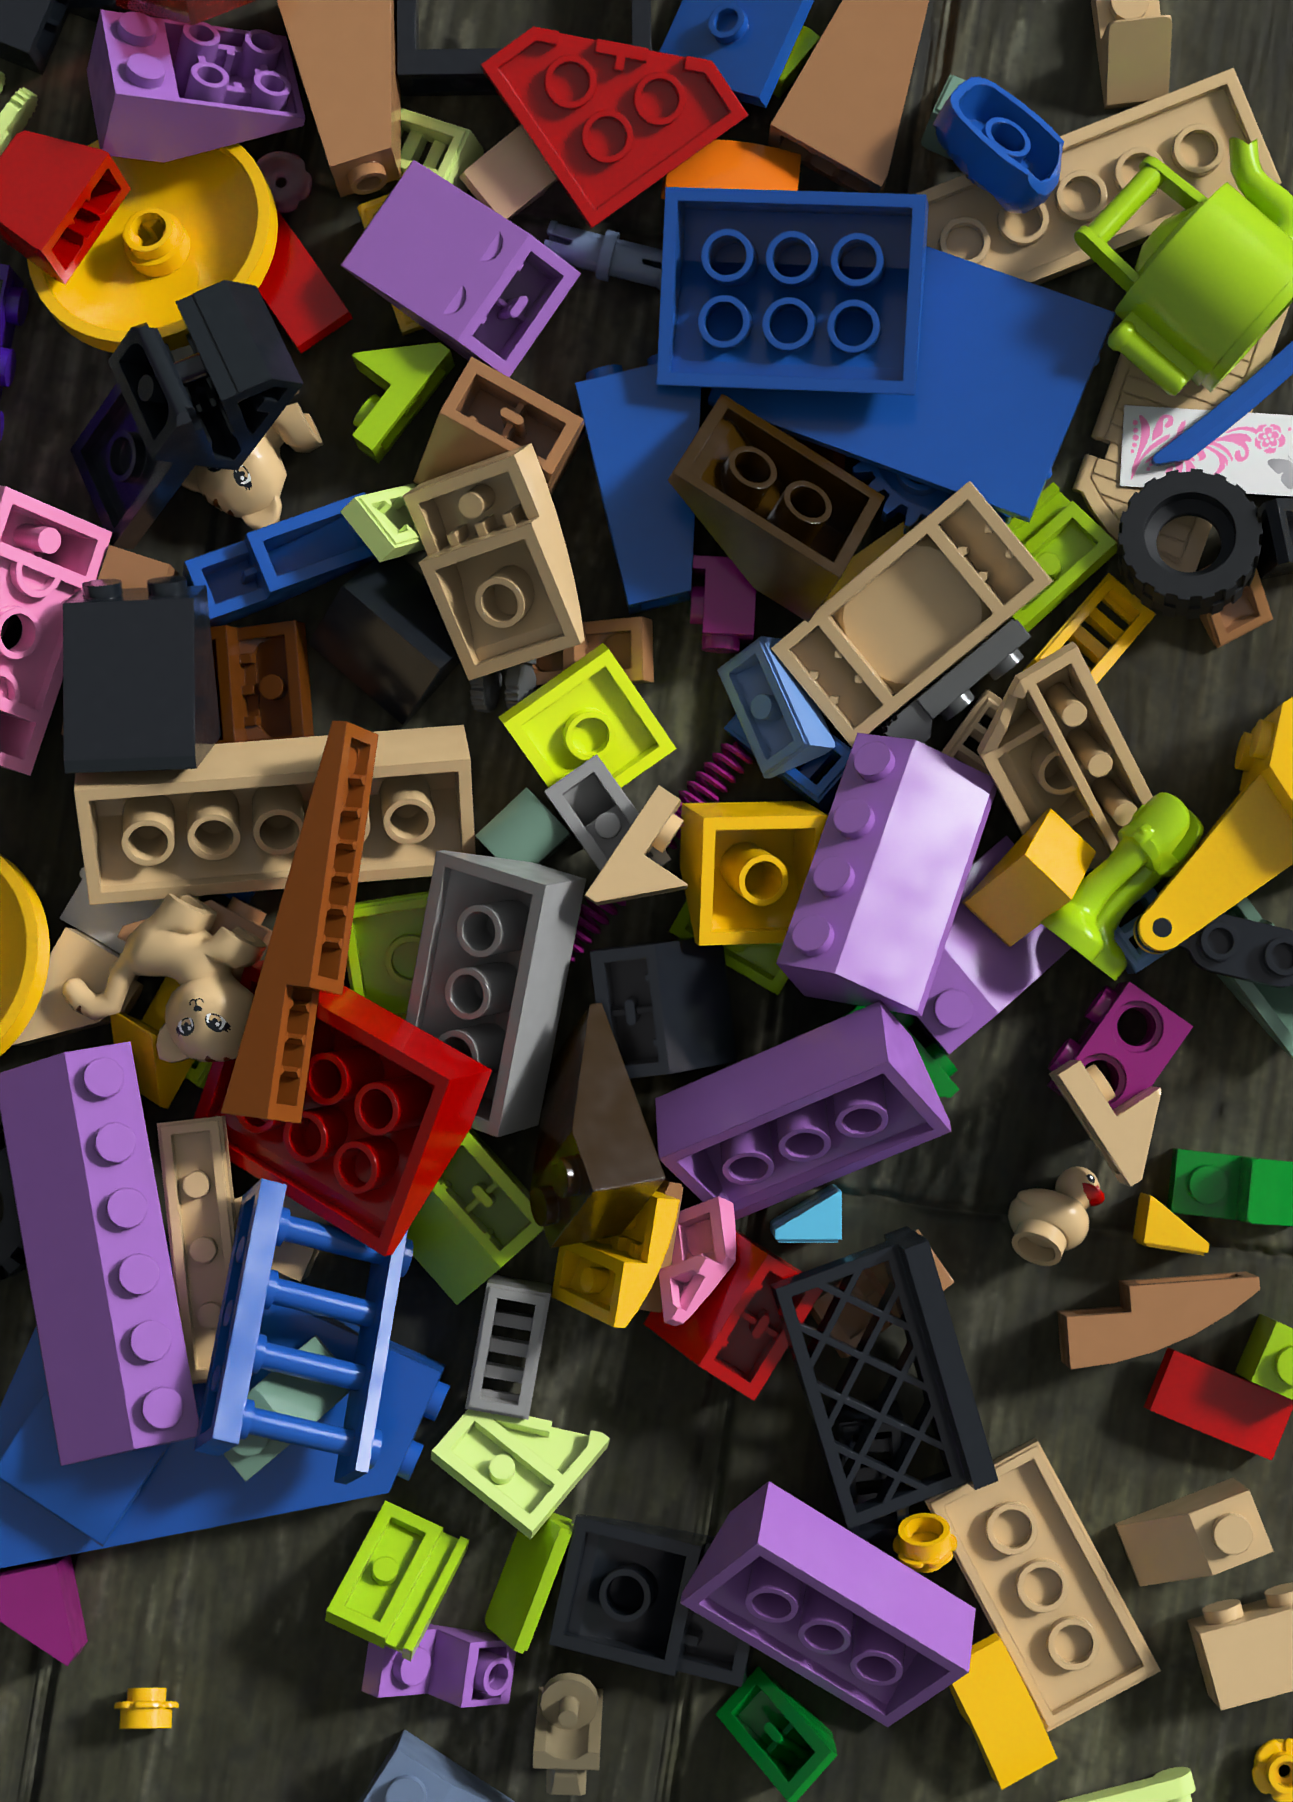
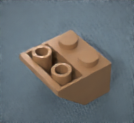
[414,356,586,496]

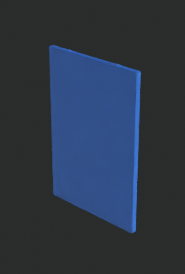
[707,246,1116,523]

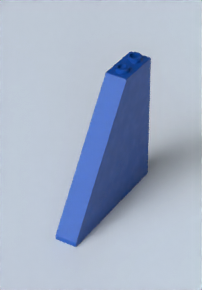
[0,1242,450,1568]

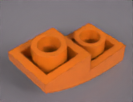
[661,139,801,199]

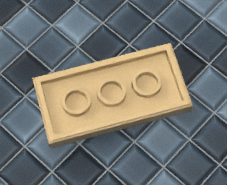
[924,1438,1161,1732]

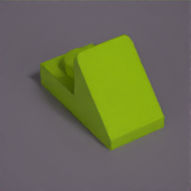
[351,342,455,464]

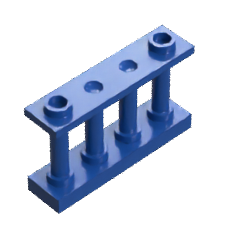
[193,1178,414,1485]

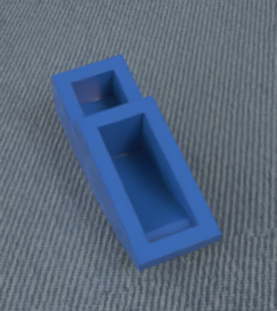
[182,492,376,627]

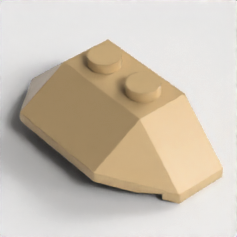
[977,641,1153,869]

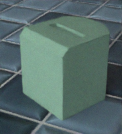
[475,787,572,865]

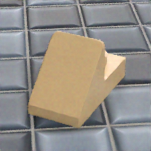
[1091,0,1172,110]
[585,785,688,906]
[1049,1060,1161,1187]

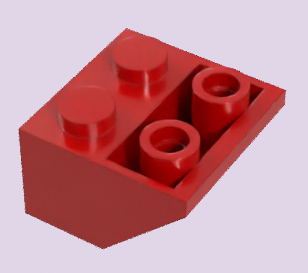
[643,1230,823,1401]

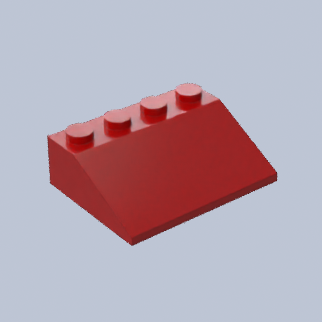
[193,960,492,1257]

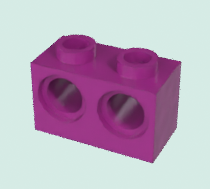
[1047,981,1193,1110]

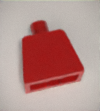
[0,130,131,285]

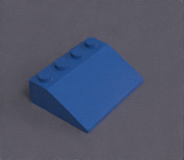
[656,187,929,395]

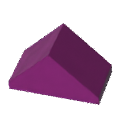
[0,1555,88,1666]

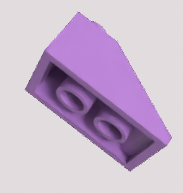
[911,835,1072,1055]

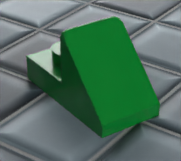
[1167,1148,1293,1226]

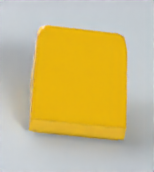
[1133,1193,1209,1256]

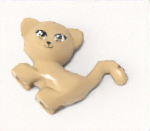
[181,390,323,530]
[62,893,267,1063]

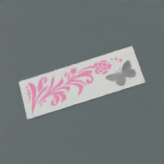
[1120,405,1293,497]

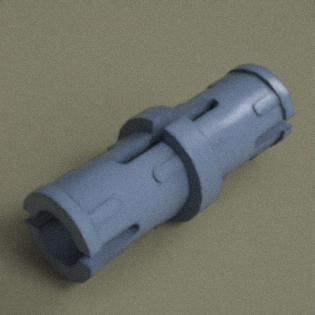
[544,220,663,290]

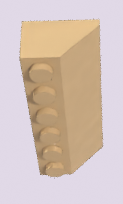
[74,725,476,905]

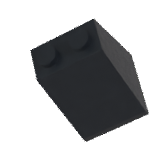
[63,576,221,774]

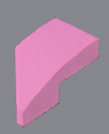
[659,1196,736,1326]

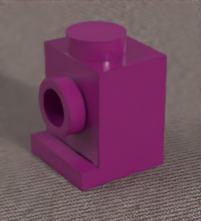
[690,555,756,653]

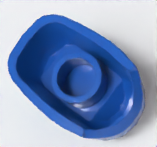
[933,77,1064,214]

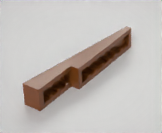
[221,721,379,1124]

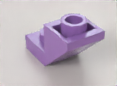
[361,1624,516,1708]

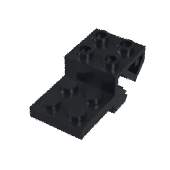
[70,280,304,549]

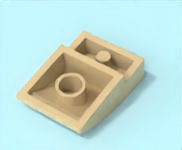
[403,443,585,681]

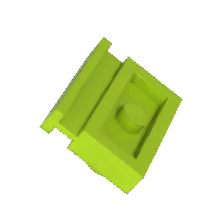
[1007,482,1117,632]
[325,1500,469,1662]

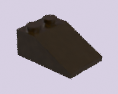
[668,394,885,622]
[530,1003,666,1248]

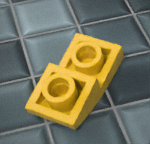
[949,1633,1058,1790]

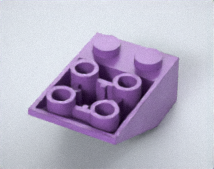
[87,9,306,163]
[340,160,581,378]

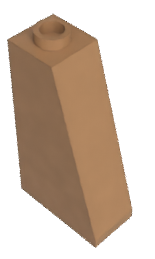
[277,0,401,197]
[768,0,929,193]

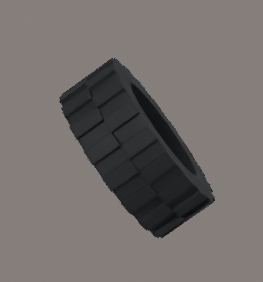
[1117,469,1263,619]

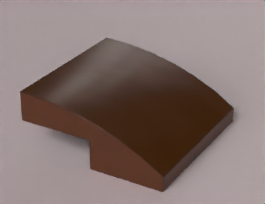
[210,620,314,744]

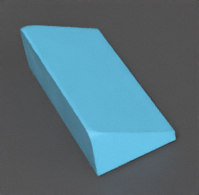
[770,1184,842,1243]

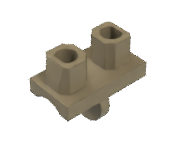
[533,1673,603,1796]

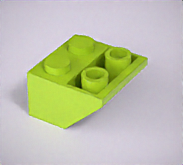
[407,1128,544,1305]

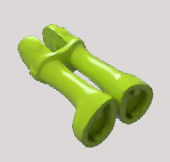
[1040,792,1204,981]

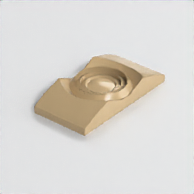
[771,481,1053,747]

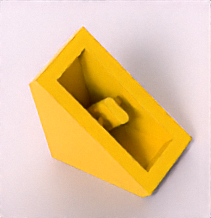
[962,808,1097,947]

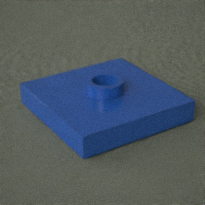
[659,0,814,108]

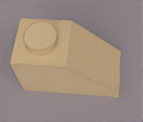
[11,927,144,1046]
[1115,1478,1274,1587]

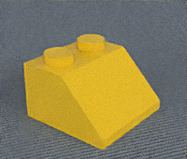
[680,801,828,946]

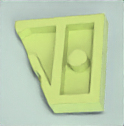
[431,1409,610,1540]

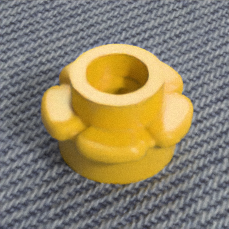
[893,1513,957,1573]
[114,1688,179,1729]
[1252,1738,1293,1802]

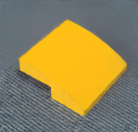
[551,1191,680,1328]

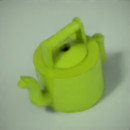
[1074,137,1293,396]

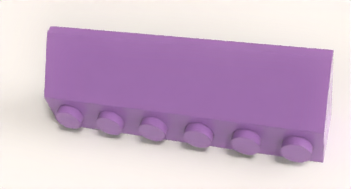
[0,1041,199,1466]

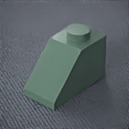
[223,1335,349,1482]

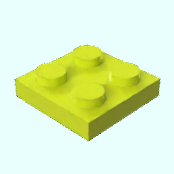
[499,643,677,788]

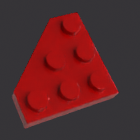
[480,26,748,229]

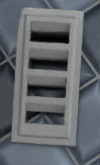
[465,1275,552,1420]

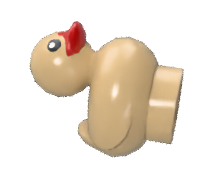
[1008,1166,1105,1266]

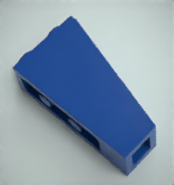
[575,354,701,615]

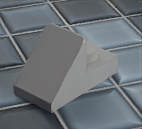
[544,754,672,872]

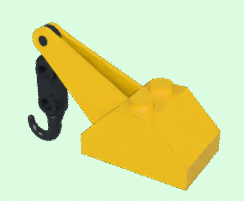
[1133,697,1293,988]

